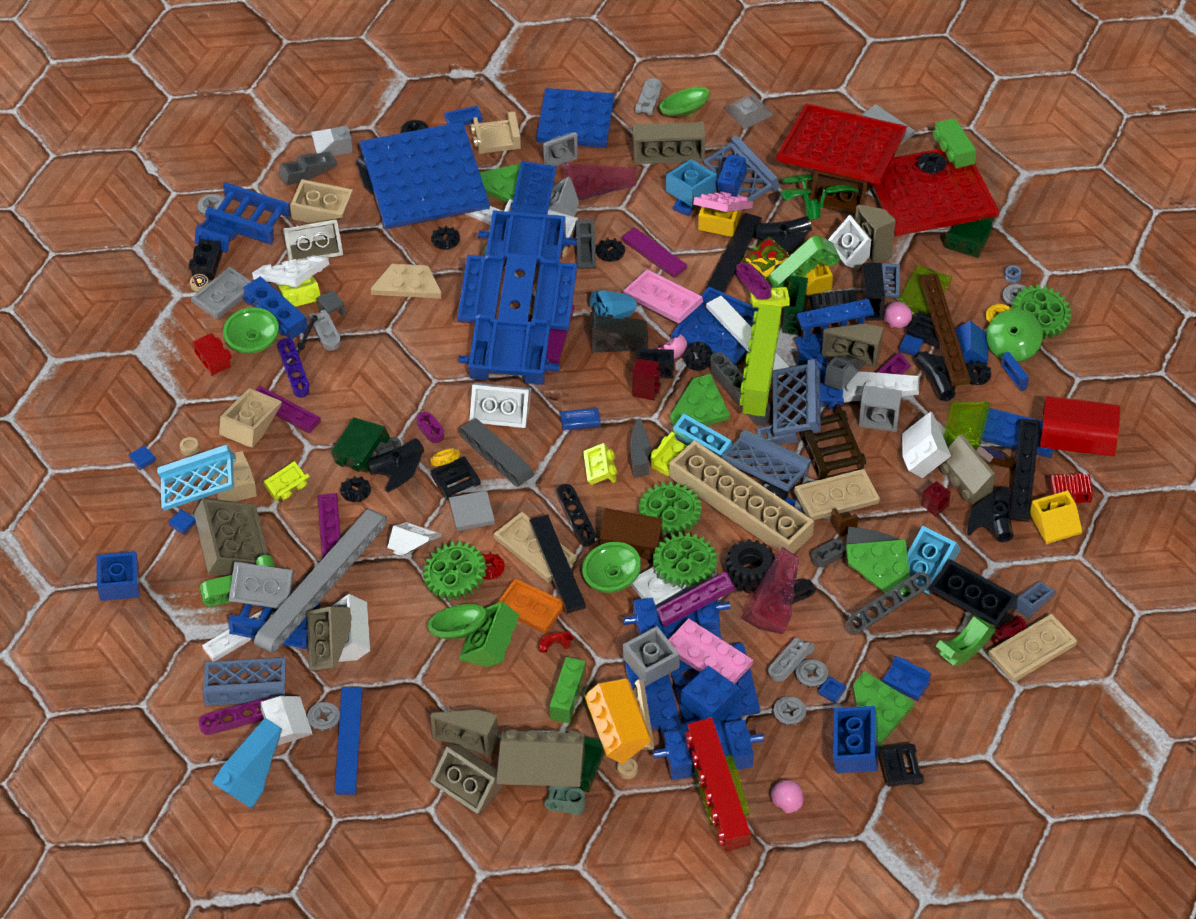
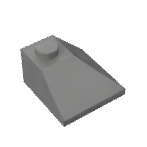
[724,93,773,130]
[311,125,353,156]
[543,132,578,166]
[549,177,579,217]

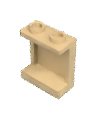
[471,111,521,154]

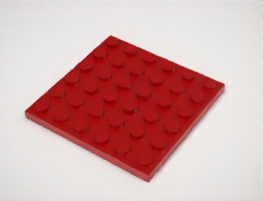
[776,103,907,184]
[870,149,999,236]

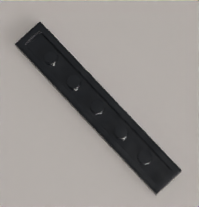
[706,213,762,293]
[1011,418,1040,522]
[529,515,586,614]

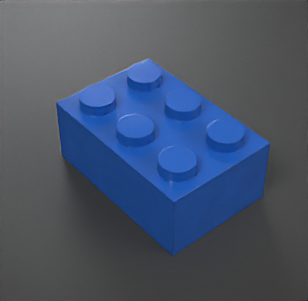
[833,706,878,774]

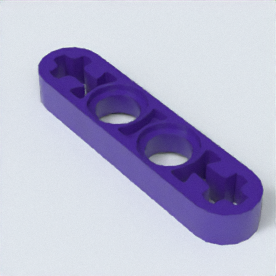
[278,338,310,398]

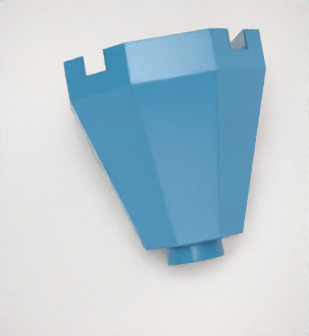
[589,290,637,328]

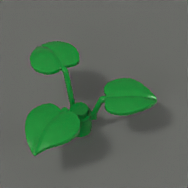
[781,174,859,219]

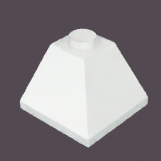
[387,522,442,556]

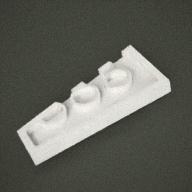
[843,371,919,402]

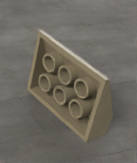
[194,499,268,576]
[497,730,585,787]

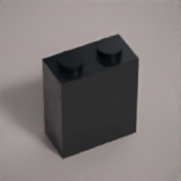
[861,263,885,321]

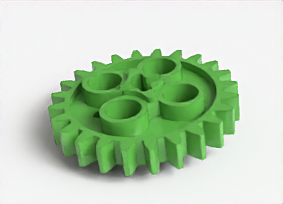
[1011,284,1072,339]
[639,481,702,537]
[653,532,717,589]
[423,541,487,601]

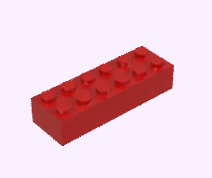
[685,717,751,852]

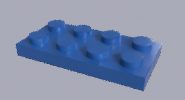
[511,161,557,215]
[977,407,1054,458]

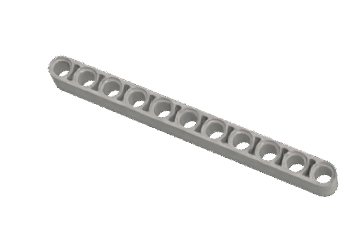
[254,509,387,653]

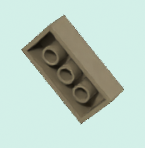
[633,122,705,164]

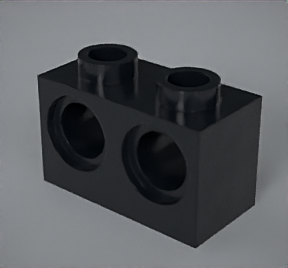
[189,239,223,280]
[636,349,674,378]

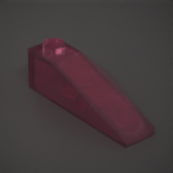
[562,162,637,200]
[741,547,799,634]

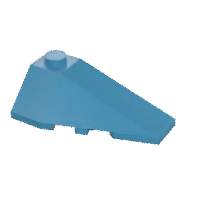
[212,718,282,809]

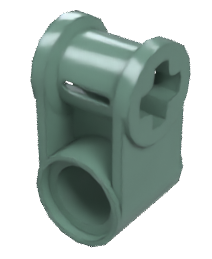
[544,786,586,815]

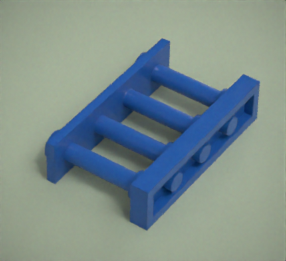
[205,182,290,245]
[795,299,874,352]
[229,602,320,649]

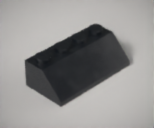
[928,559,1018,627]

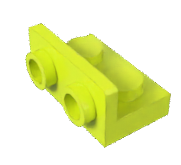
[278,276,321,307]
[750,287,790,308]
[650,432,688,477]
[583,443,617,485]

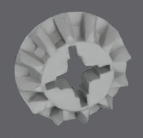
[197,194,224,217]
[1003,284,1028,305]
[796,659,828,689]
[774,697,806,726]
[307,702,340,732]

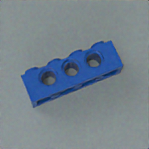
[243,276,308,340]

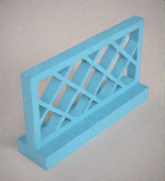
[158,445,236,511]

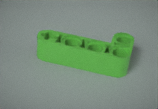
[768,236,840,289]
[200,555,276,607]

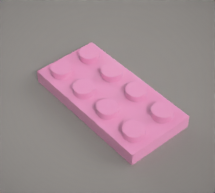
[693,192,753,212]
[623,269,703,323]
[669,618,753,684]

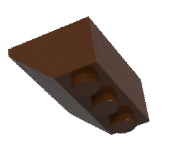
[810,170,870,215]
[600,508,663,560]

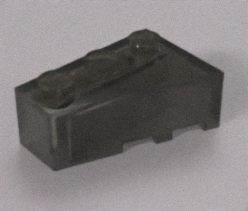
[591,312,648,353]

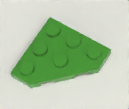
[480,163,521,203]
[670,374,730,427]
[846,539,910,597]
[853,671,915,747]

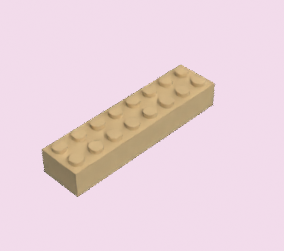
[669,440,814,559]

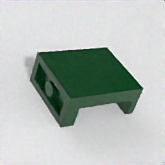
[944,217,995,258]
[783,276,808,335]
[331,417,390,473]
[565,731,605,793]

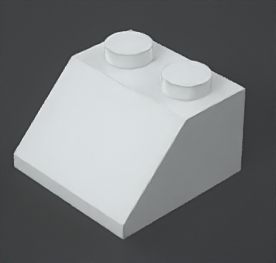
[828,215,871,270]
[261,696,312,746]

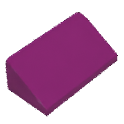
[874,352,911,375]

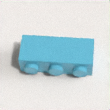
[673,413,732,458]

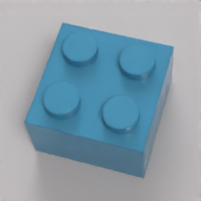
[666,159,717,207]

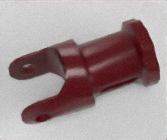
[992,615,1027,645]

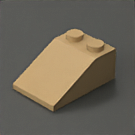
[290,179,353,223]
[219,388,282,448]
[208,451,257,502]

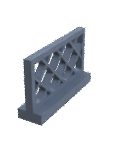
[703,135,779,201]
[773,359,821,435]
[721,429,811,492]
[203,657,286,706]

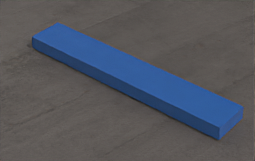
[335,687,363,795]

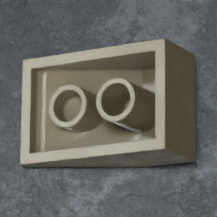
[822,323,884,368]
[307,607,352,671]
[430,710,499,758]

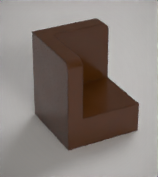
[831,508,858,537]

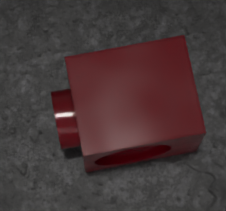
[921,481,951,517]

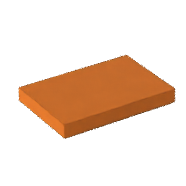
[496,578,564,634]

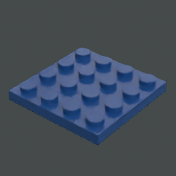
[537,88,615,148]
[671,286,759,367]

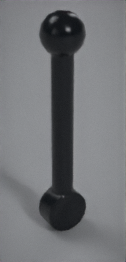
[297,315,318,350]

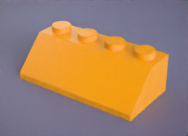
[584,679,652,764]

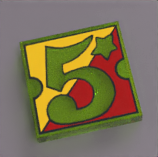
[742,237,791,282]

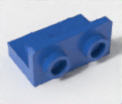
[194,220,238,253]
[805,383,844,410]
[882,656,931,701]

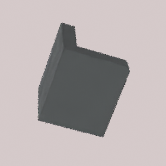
[317,290,346,316]

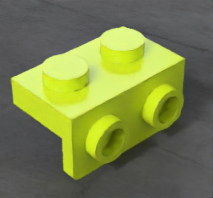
[263,461,310,502]

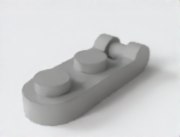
[635,78,662,116]
[308,309,341,351]
[768,638,815,682]

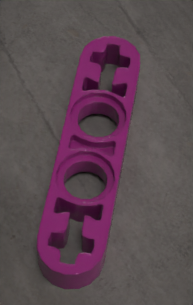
[736,263,772,299]
[199,698,272,735]

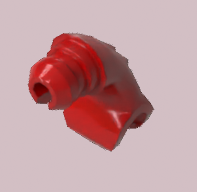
[538,631,574,653]

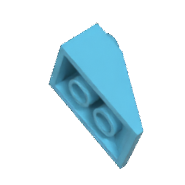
[907,526,961,595]

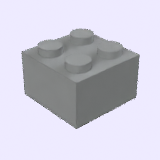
[859,385,902,432]
[623,626,680,686]

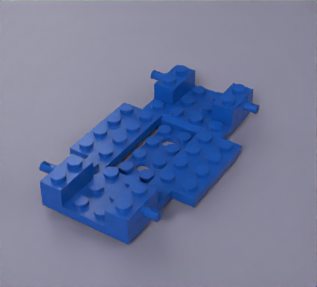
[457,210,578,385]
[623,597,764,780]

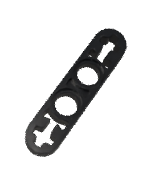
[557,484,595,547]

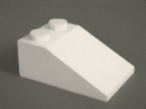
[902,411,951,478]

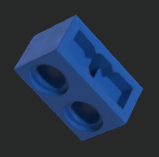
[717,154,748,197]

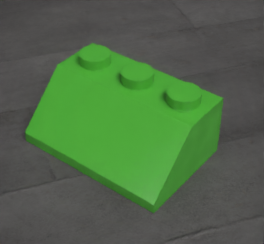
[458,601,519,667]

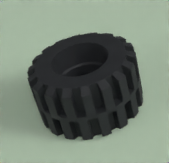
[810,289,857,310]
[726,540,776,593]

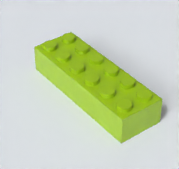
[740,304,782,417]

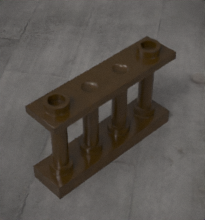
[796,404,866,480]

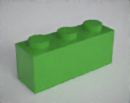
[933,118,976,169]
[550,657,586,724]

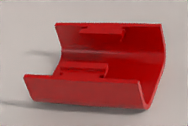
[1040,396,1120,457]

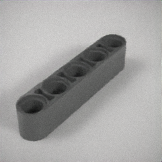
[710,352,770,426]
[459,418,534,487]
[845,572,931,635]

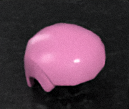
[883,302,912,328]
[658,334,687,359]
[771,780,804,813]

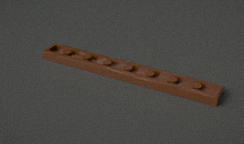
[919,273,971,386]

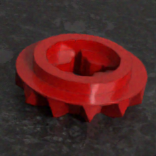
[482,552,505,580]

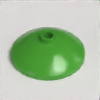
[659,87,710,117]
[223,307,279,353]
[986,309,1043,362]
[582,542,641,593]
[428,604,487,639]

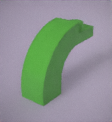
[936,616,996,666]

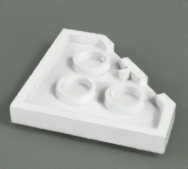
[252,256,329,287]

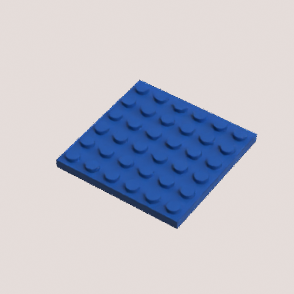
[360,122,490,229]

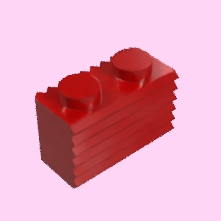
[192,333,232,376]
[1050,473,1093,503]

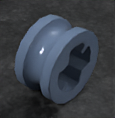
[1005,265,1022,283]

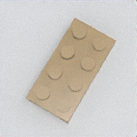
[794,469,880,521]
[494,512,576,583]
[988,614,1077,683]

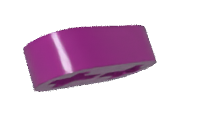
[417,412,444,443]

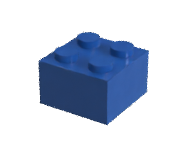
[97,552,140,601]
[681,665,740,725]

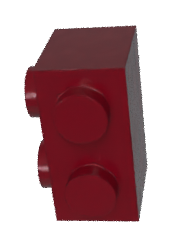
[632,358,662,401]

